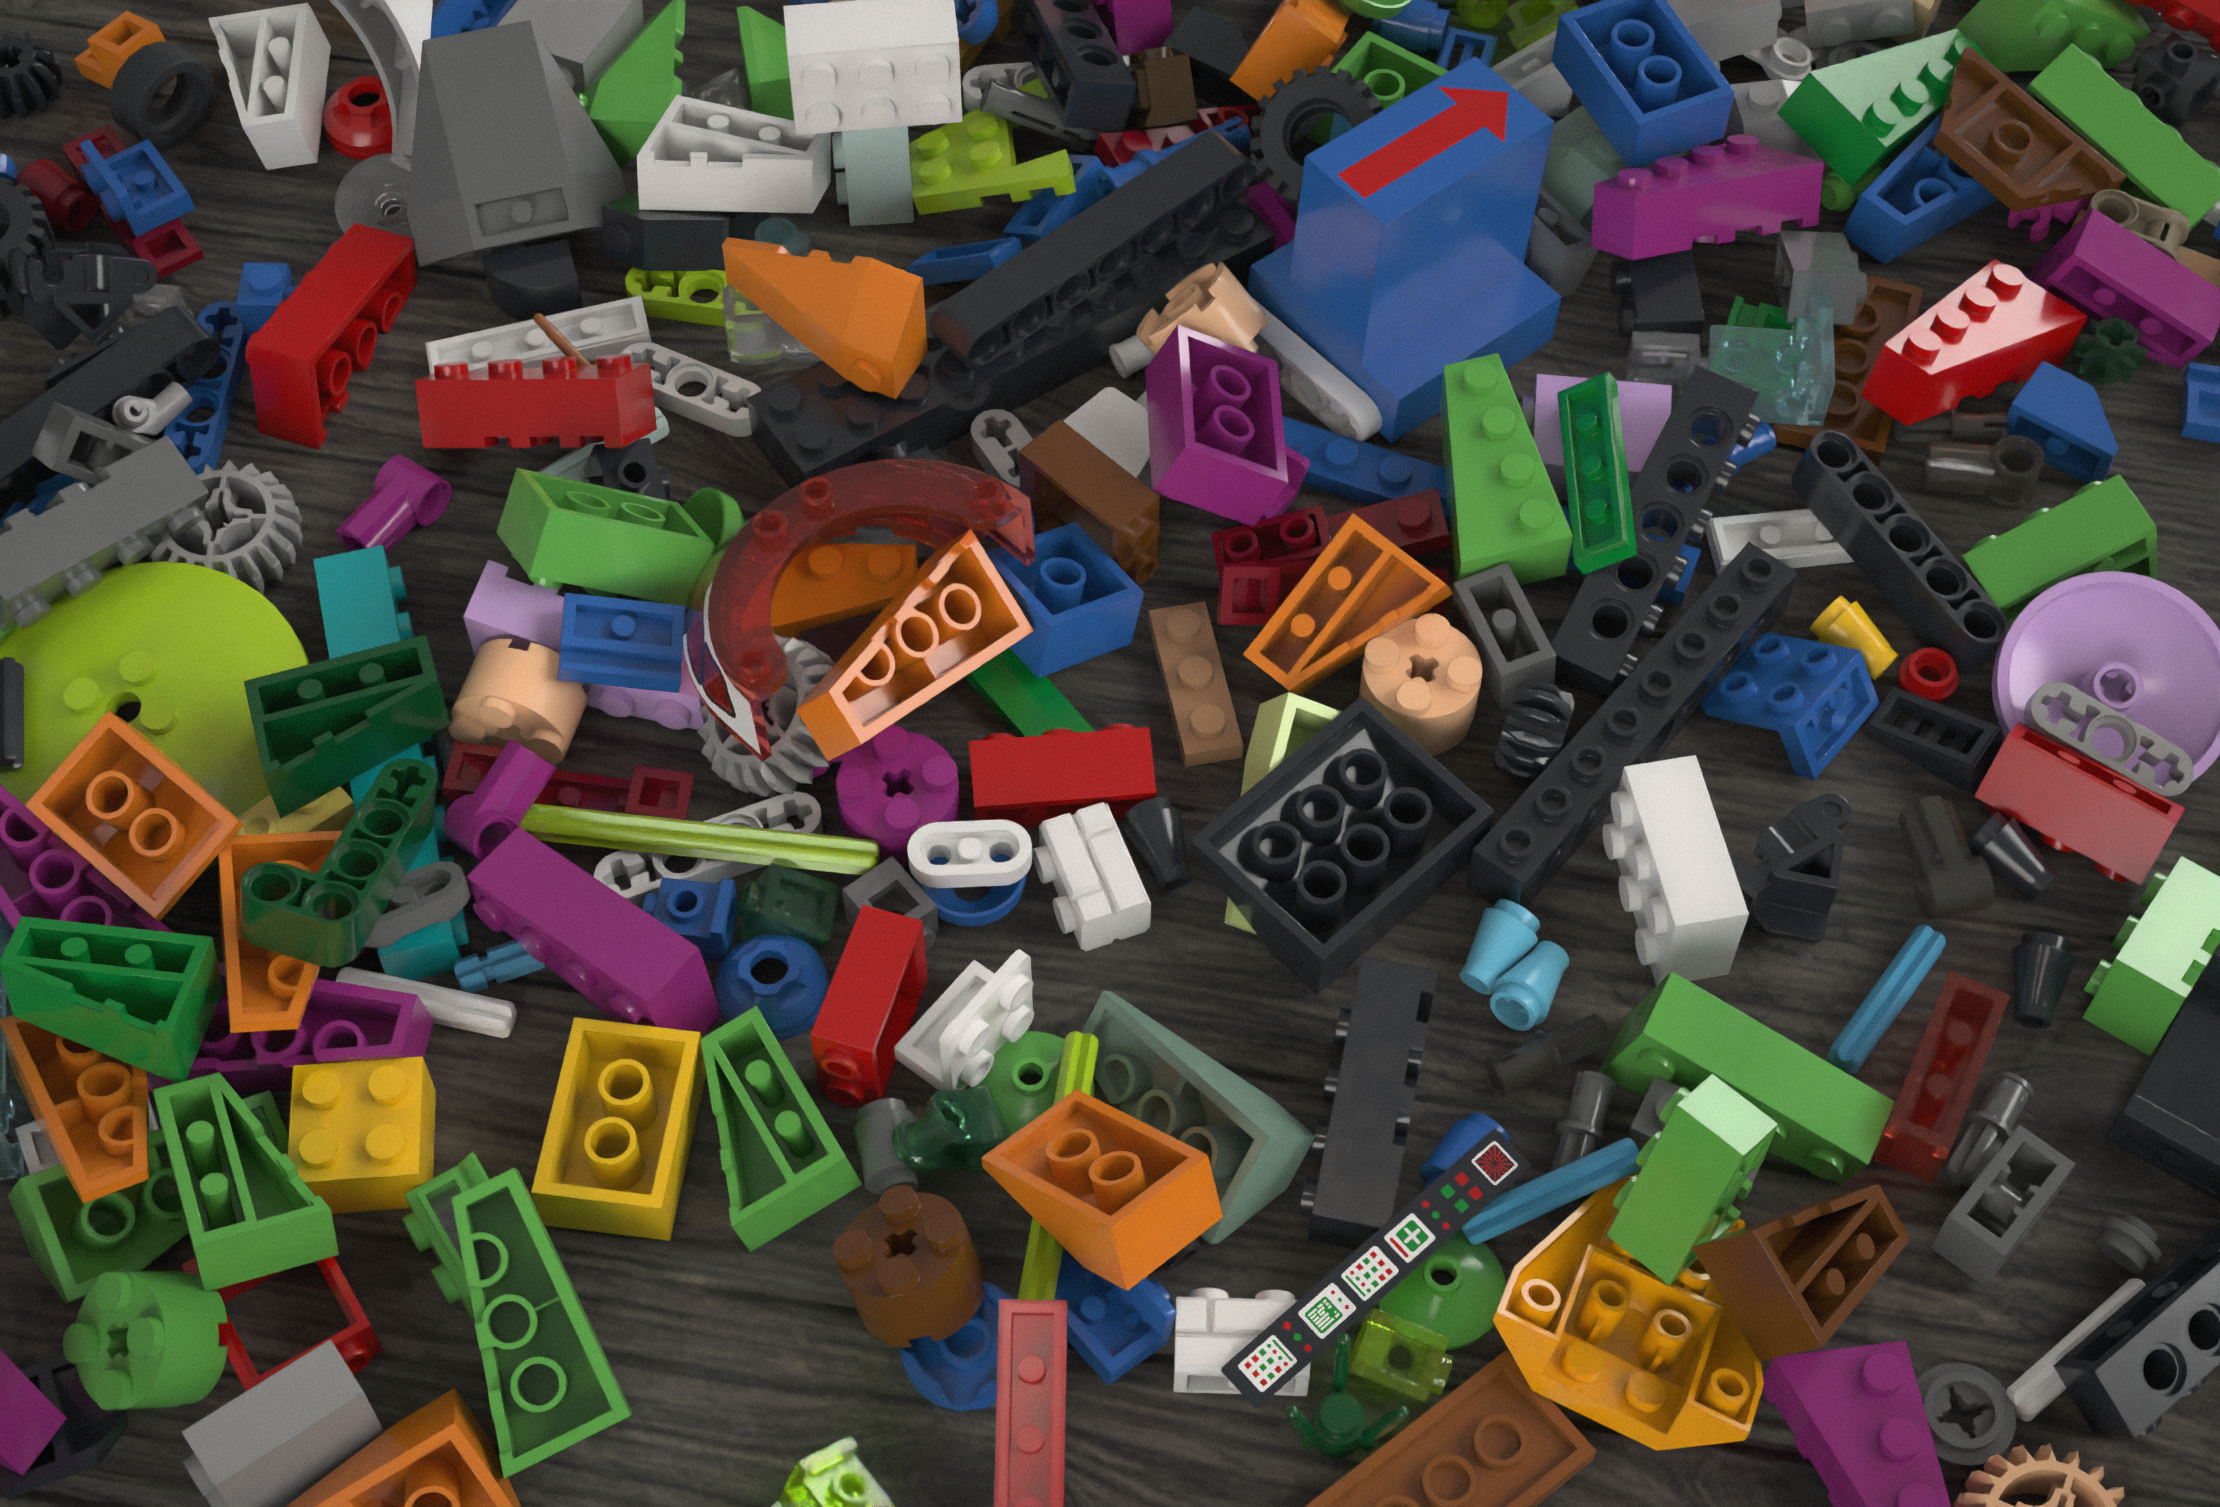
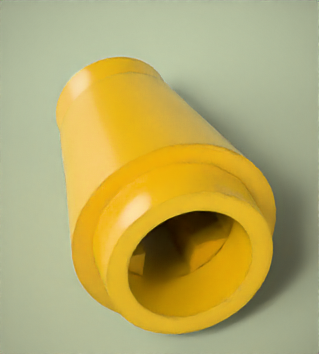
[1809,595,1899,681]

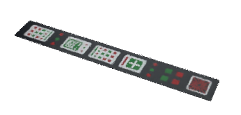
[1221,1129,1531,1409]

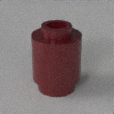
[16,159,98,232]

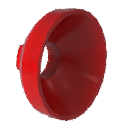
[322,76,393,160]

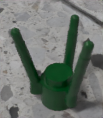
[1286,1333,1409,1458]

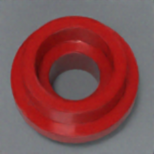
[1898,647,1959,703]

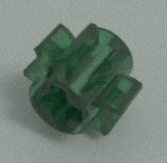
[2072,317,2148,386]

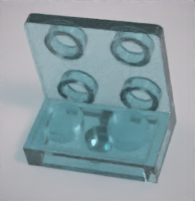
[1708,294,1835,427]

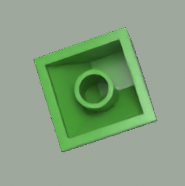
[736,6,794,121]

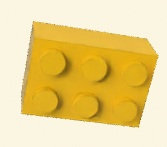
[531,1017,706,1241]

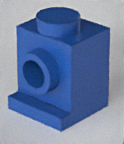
[236,263,299,340]
[642,877,740,963]

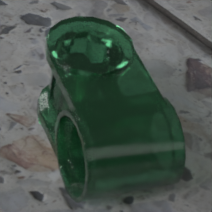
[892,1085,1013,1173]

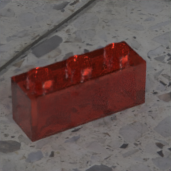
[1871,970,2011,1185]

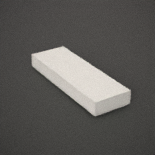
[1705,509,1854,575]

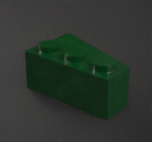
[244,634,451,819]

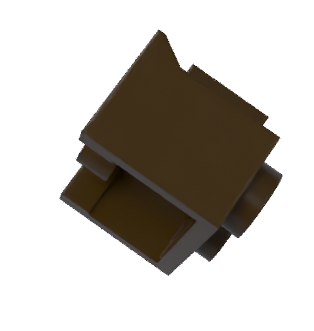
[1125,46,1198,130]

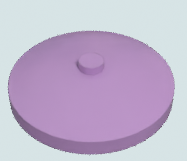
[1992,571,2220,786]

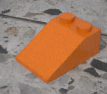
[25,710,244,921]
[981,1089,1223,1291]

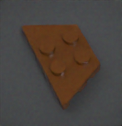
[1932,46,2126,212]

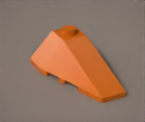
[722,237,928,399]
[218,830,343,1033]
[0,1015,149,1204]
[286,1388,521,1507]

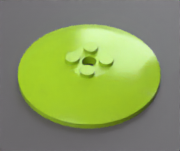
[0,562,309,887]

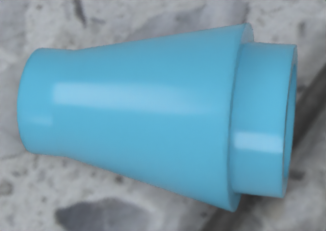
[1459,899,1540,995]
[1490,941,1569,1031]

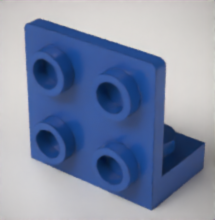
[1701,633,1880,780]

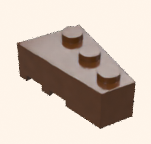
[1692,1184,1911,1361]

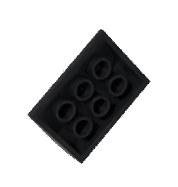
[1189,696,1495,995]

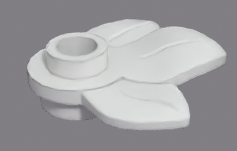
[1743,26,1824,82]

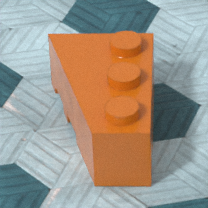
[1243,513,1453,696]
[731,541,918,657]

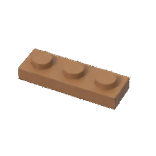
[1148,601,1243,767]

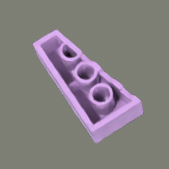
[463,560,725,730]

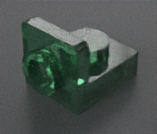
[737,863,840,948]

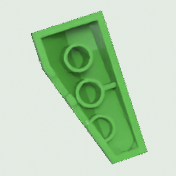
[8,1090,289,1304]

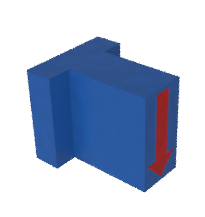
[1247,56,1562,444]

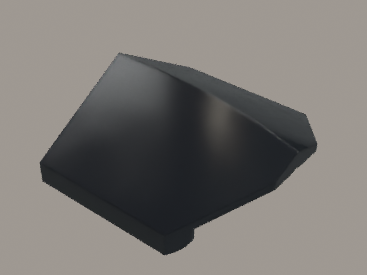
[0,1354,129,1499]

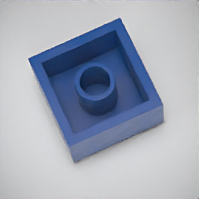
[986,522,1144,678]

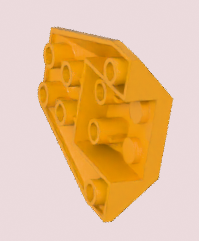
[1492,1171,1764,1451]

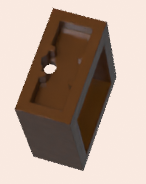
[1019,419,1160,586]

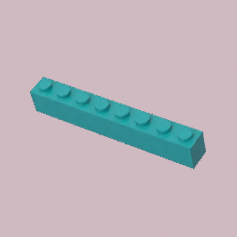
[313,545,471,980]

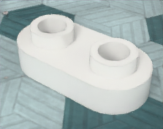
[907,820,1032,888]

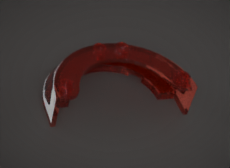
[683,459,1036,762]

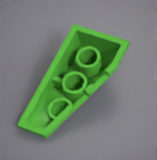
[575,0,686,169]

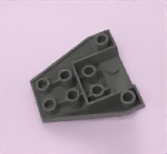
[407,20,627,267]

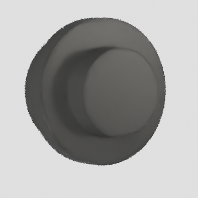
[2095,1214,2162,1274]

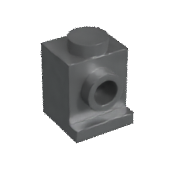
[842,856,939,952]

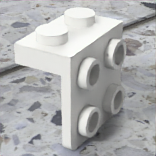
[894,949,1034,1101]

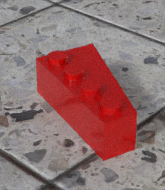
[245,223,417,450]
[1861,259,2088,426]
[415,354,657,448]

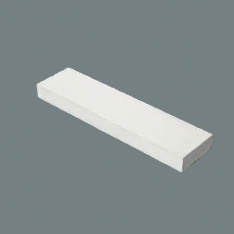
[425,295,652,374]

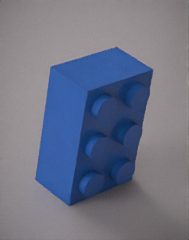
[1552,0,1735,168]

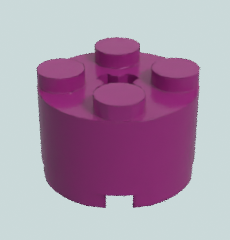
[836,726,961,866]

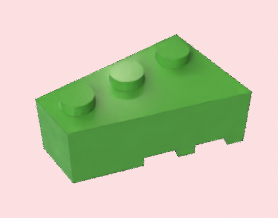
[153,1072,339,1292]
[1607,1074,1778,1286]

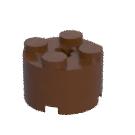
[832,1185,985,1347]

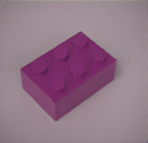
[1145,325,1289,527]

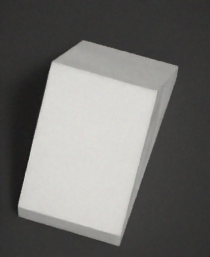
[1490,29,1572,117]

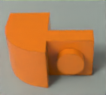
[74,11,176,93]

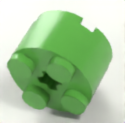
[63,1271,228,1410]

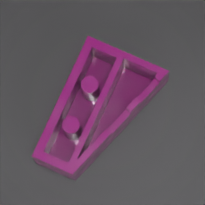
[1762,1341,1951,1507]

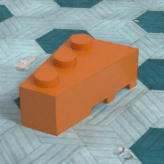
[1230,0,1352,102]

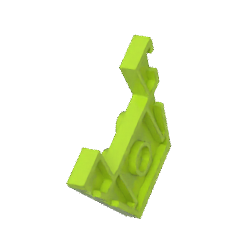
[909,77,1076,215]

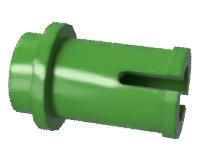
[1820,164,1886,212]

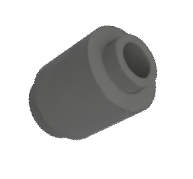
[852,1098,929,1195]

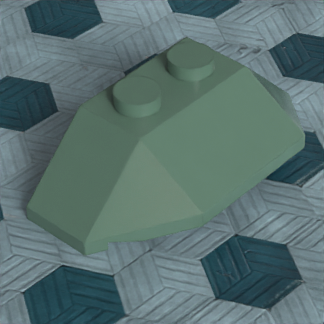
[1541,105,1713,231]

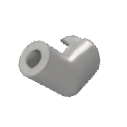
[112,382,193,436]

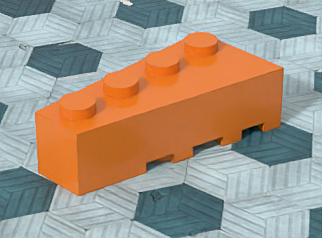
[795,529,1034,761]

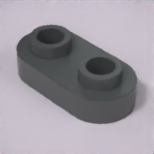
[364,862,471,948]

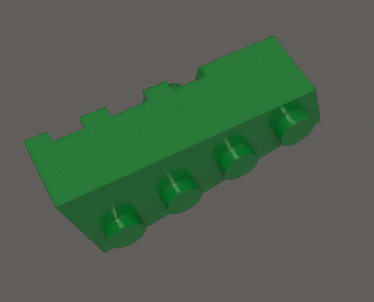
[1777,29,1994,188]

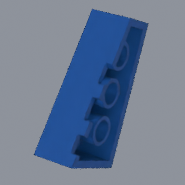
[1842,112,1999,265]

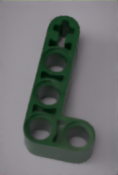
[240,758,437,967]

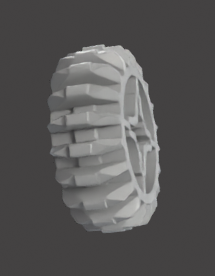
[147,460,303,595]
[697,634,836,797]

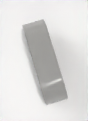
[971,409,1033,491]

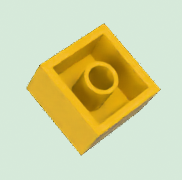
[288,1056,436,1214]

